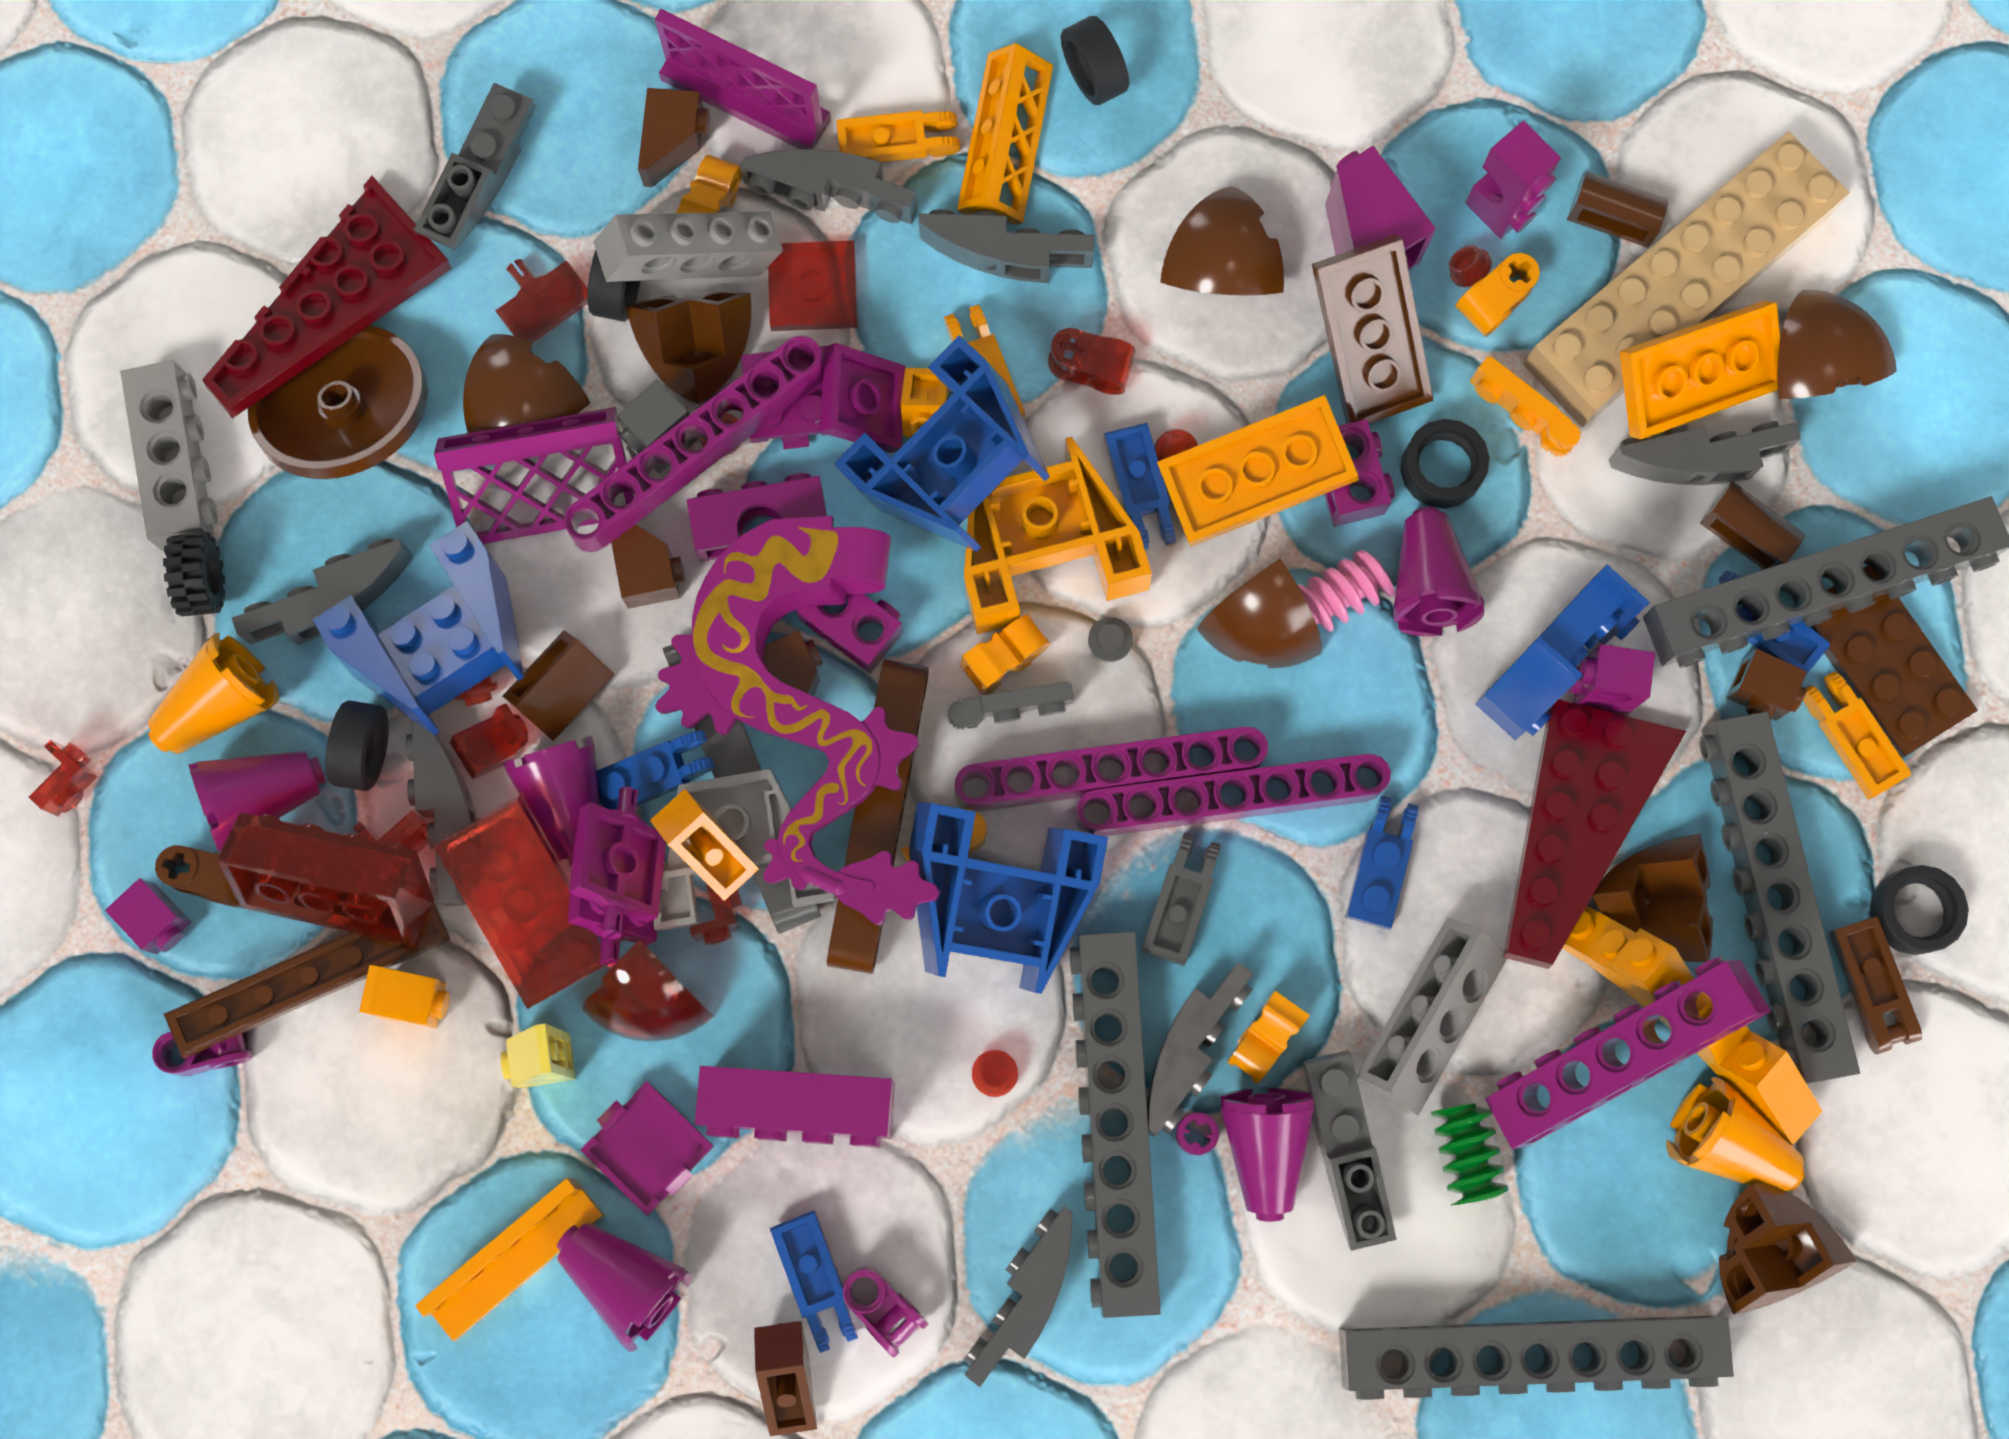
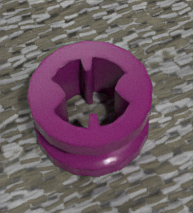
[1176,1113,1219,1155]

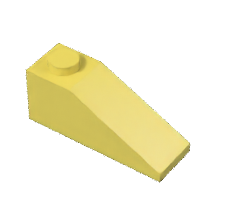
[501,1023,576,1089]

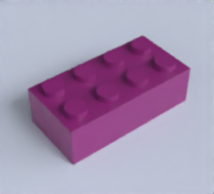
[695,1066,895,1148]

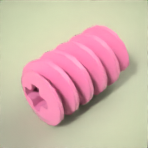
[1298,550,1395,632]

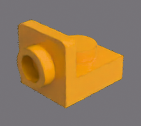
[901,368,949,437]

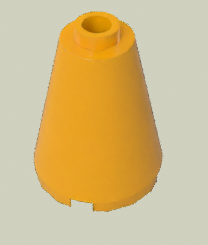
[148,633,280,754]
[1666,1077,1805,1191]

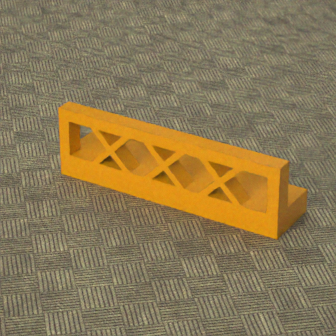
[957,43,1053,225]
[415,1178,605,1341]

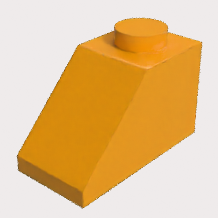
[650,789,759,901]
[359,965,450,1029]

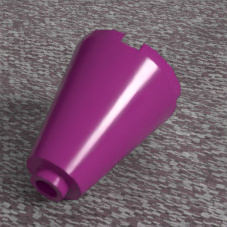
[1393,507,1485,637]
[503,736,599,867]
[188,751,326,852]
[1220,1088,1315,1222]
[556,1223,692,1352]

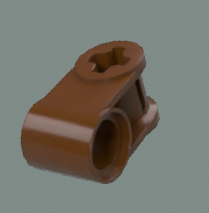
[155,845,255,908]

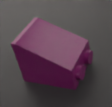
[1325,146,1436,270]

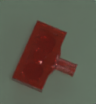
[495,259,588,343]

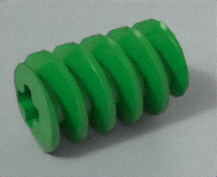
[1430,1103,1508,1206]

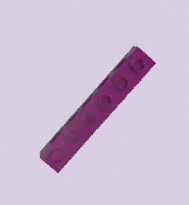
[1485,956,1771,1149]

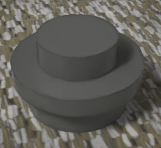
[1088,617,1133,662]

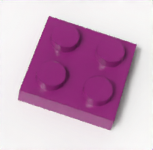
[820,343,906,453]

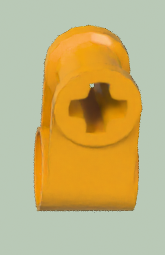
[1455,253,1540,337]

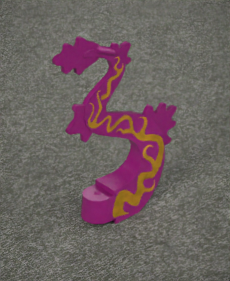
[655,516,940,926]

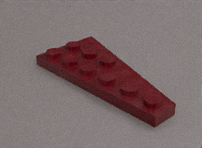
[202,175,451,419]
[1503,699,1686,969]

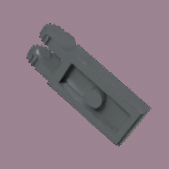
[947,681,1074,730]
[1140,832,1221,967]

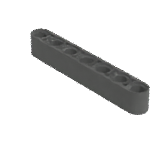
[662,644,822,934]

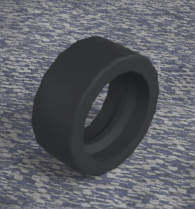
[1060,16,1129,105]
[587,249,641,322]
[1400,419,1490,509]
[325,700,389,791]
[1870,865,1969,955]

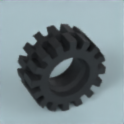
[163,532,226,617]

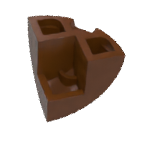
[1160,186,1284,296]
[1777,290,1897,399]
[626,291,751,403]
[463,334,590,433]
[1197,559,1322,668]
[1593,834,1713,962]
[1719,1183,1857,1315]

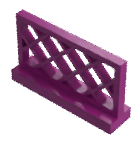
[654,9,831,149]
[434,407,635,544]

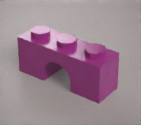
[1465,120,1561,239]
[686,473,827,562]

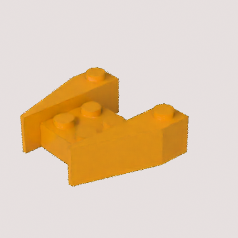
[964,437,1152,635]

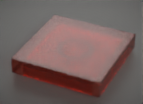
[768,240,858,331]

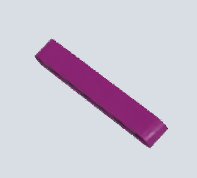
[564,336,824,552]
[954,727,1268,812]
[1075,754,1391,836]

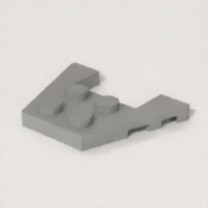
[654,769,837,931]

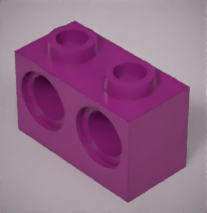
[1324,419,1395,527]
[797,594,903,674]
[1568,644,1655,716]

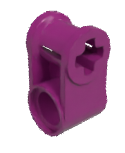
[152,1032,253,1077]
[843,1267,929,1358]

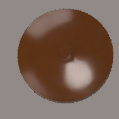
[247,326,428,479]

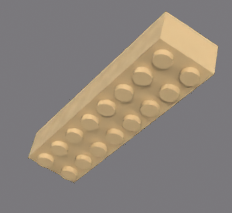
[1523,131,1850,428]

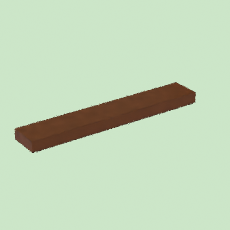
[163,897,451,1059]

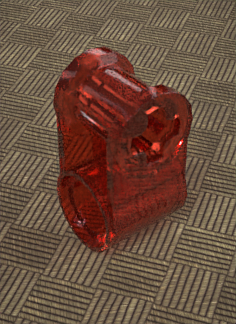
[1048,328,1136,395]

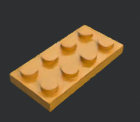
[1619,301,1780,440]
[1157,395,1359,547]

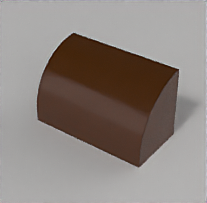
[1566,171,1668,248]
[1700,481,1806,570]
[502,630,615,741]

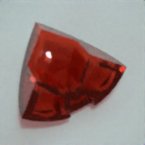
[582,940,714,1042]

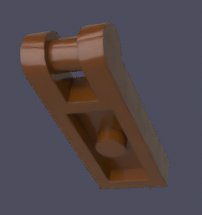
[1828,916,1922,1055]

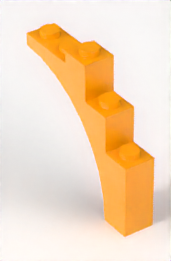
[1562,906,1822,1145]

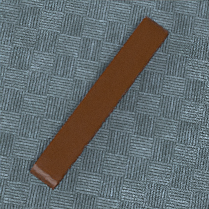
[827,659,929,974]

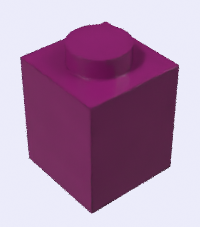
[104,878,191,954]

